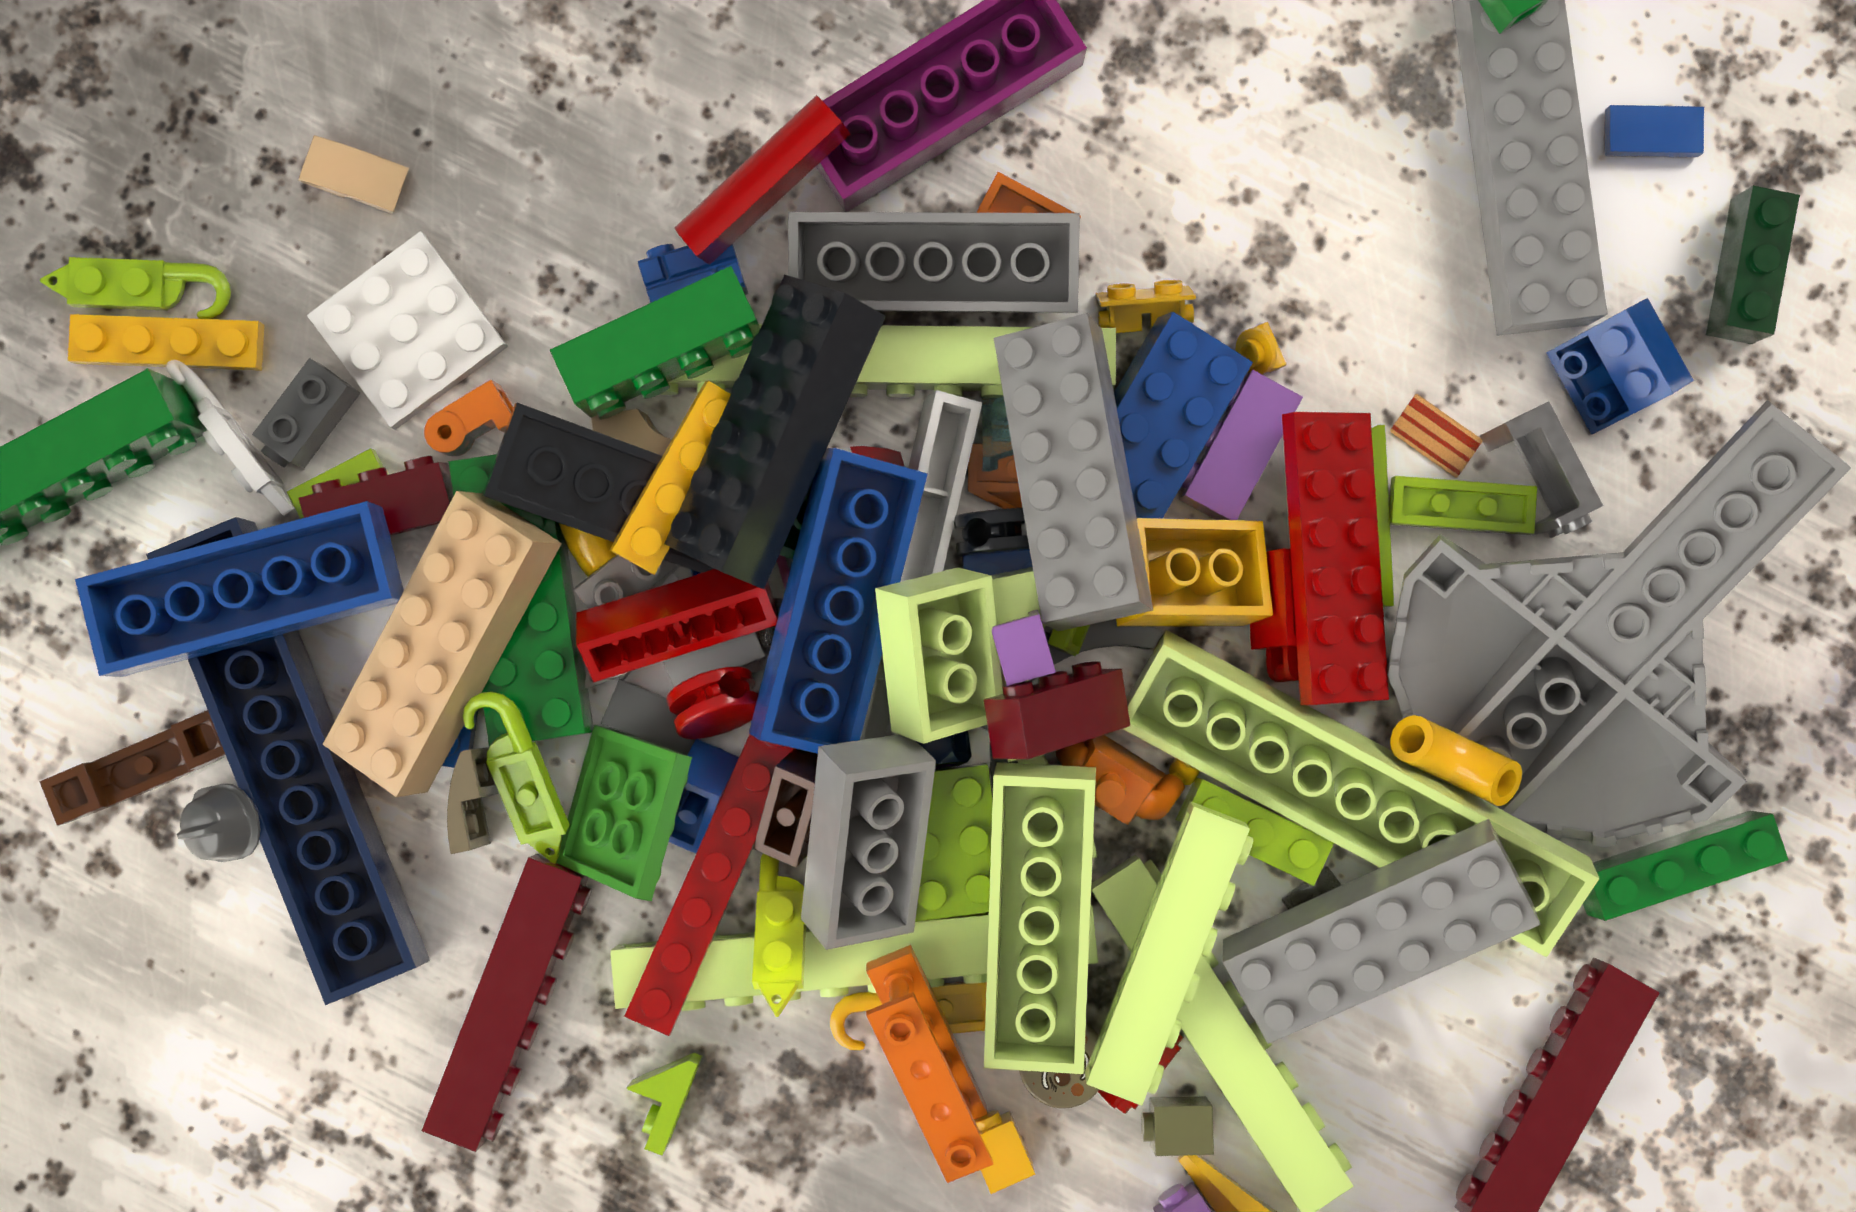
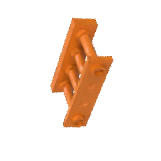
[866,945,993,1183]

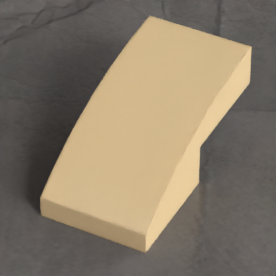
[298,135,409,214]

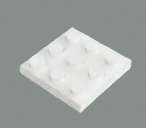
[307,231,508,430]

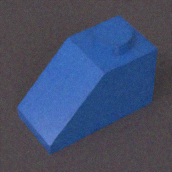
[669,739,739,854]

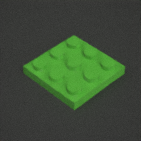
[556,725,692,901]

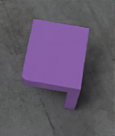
[992,610,1056,686]

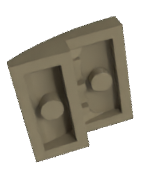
[447,747,499,854]

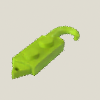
[39,257,231,319]
[463,692,569,864]

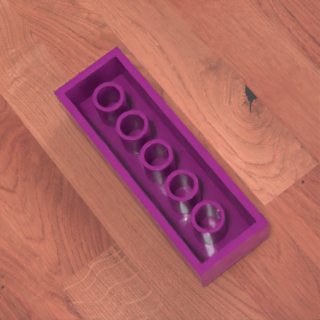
[816,0,1087,212]

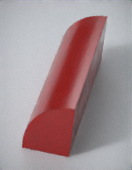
[674,95,850,265]
[576,569,778,682]

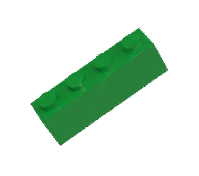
[1583,811,1789,921]

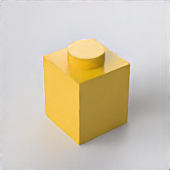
[974,1110,1036,1194]

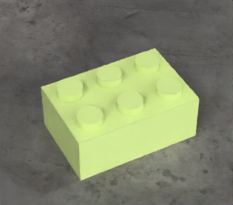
[875,568,1003,744]

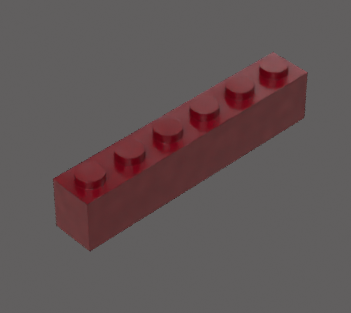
[421,854,592,1152]
[1454,957,1659,1212]

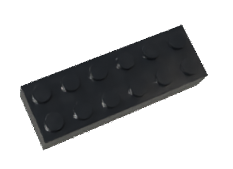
[664,274,886,589]

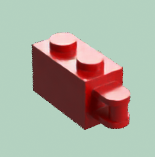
[1250,548,1299,683]

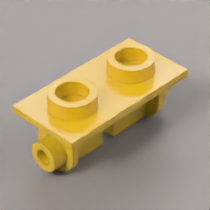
[1095,280,1196,333]

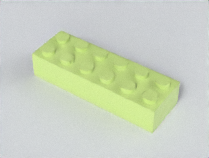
[984,763,1096,1074]

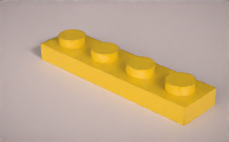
[68,314,264,371]
[609,380,731,575]

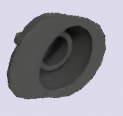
[177,784,261,862]

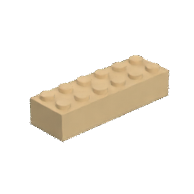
[323,491,562,797]

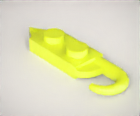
[752,853,806,1017]

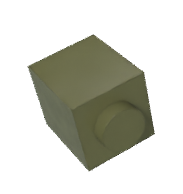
[1141,1096,1214,1156]

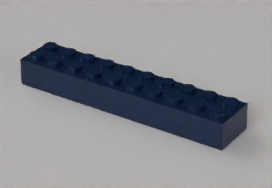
[146,517,430,1006]

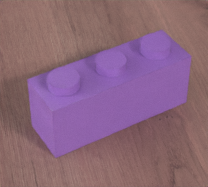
[1179,370,1303,520]

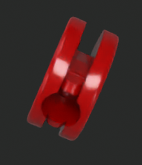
[667,666,758,739]

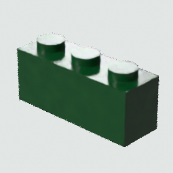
[1706,185,1800,344]

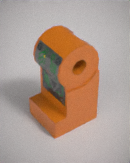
[424,380,514,456]

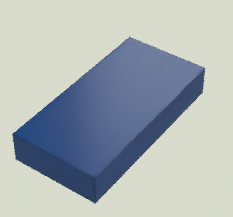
[1605,105,1704,157]

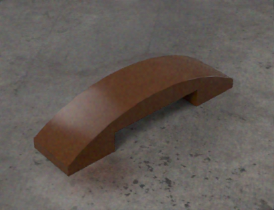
[39,710,226,826]

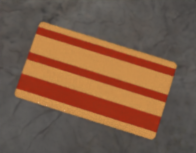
[1390,394,1483,478]

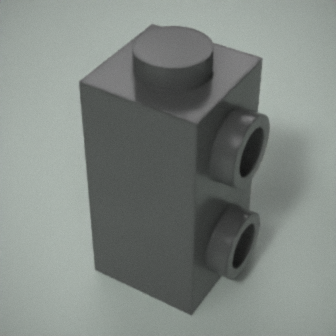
[252,358,360,468]

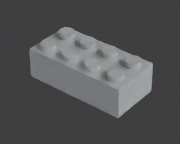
[801,734,936,950]

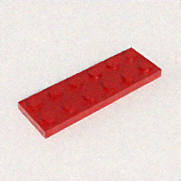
[1282,412,1389,705]

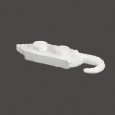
[166,360,294,516]

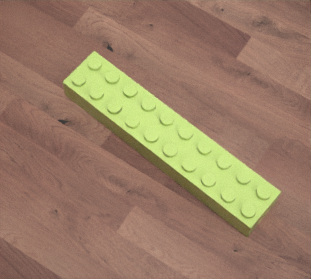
[1123,630,1599,957]

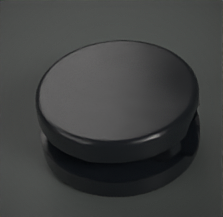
[954,508,1030,556]

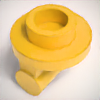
[1235,322,1287,374]

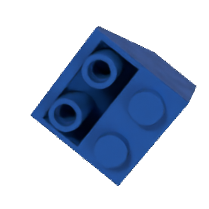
[1546,298,1694,435]

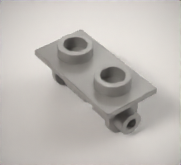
[573,555,677,609]

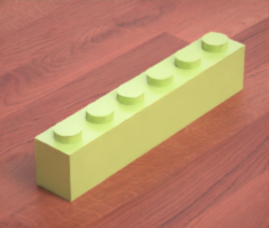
[1085,801,1253,1106]

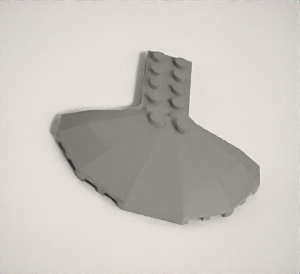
[1388,400,1851,847]

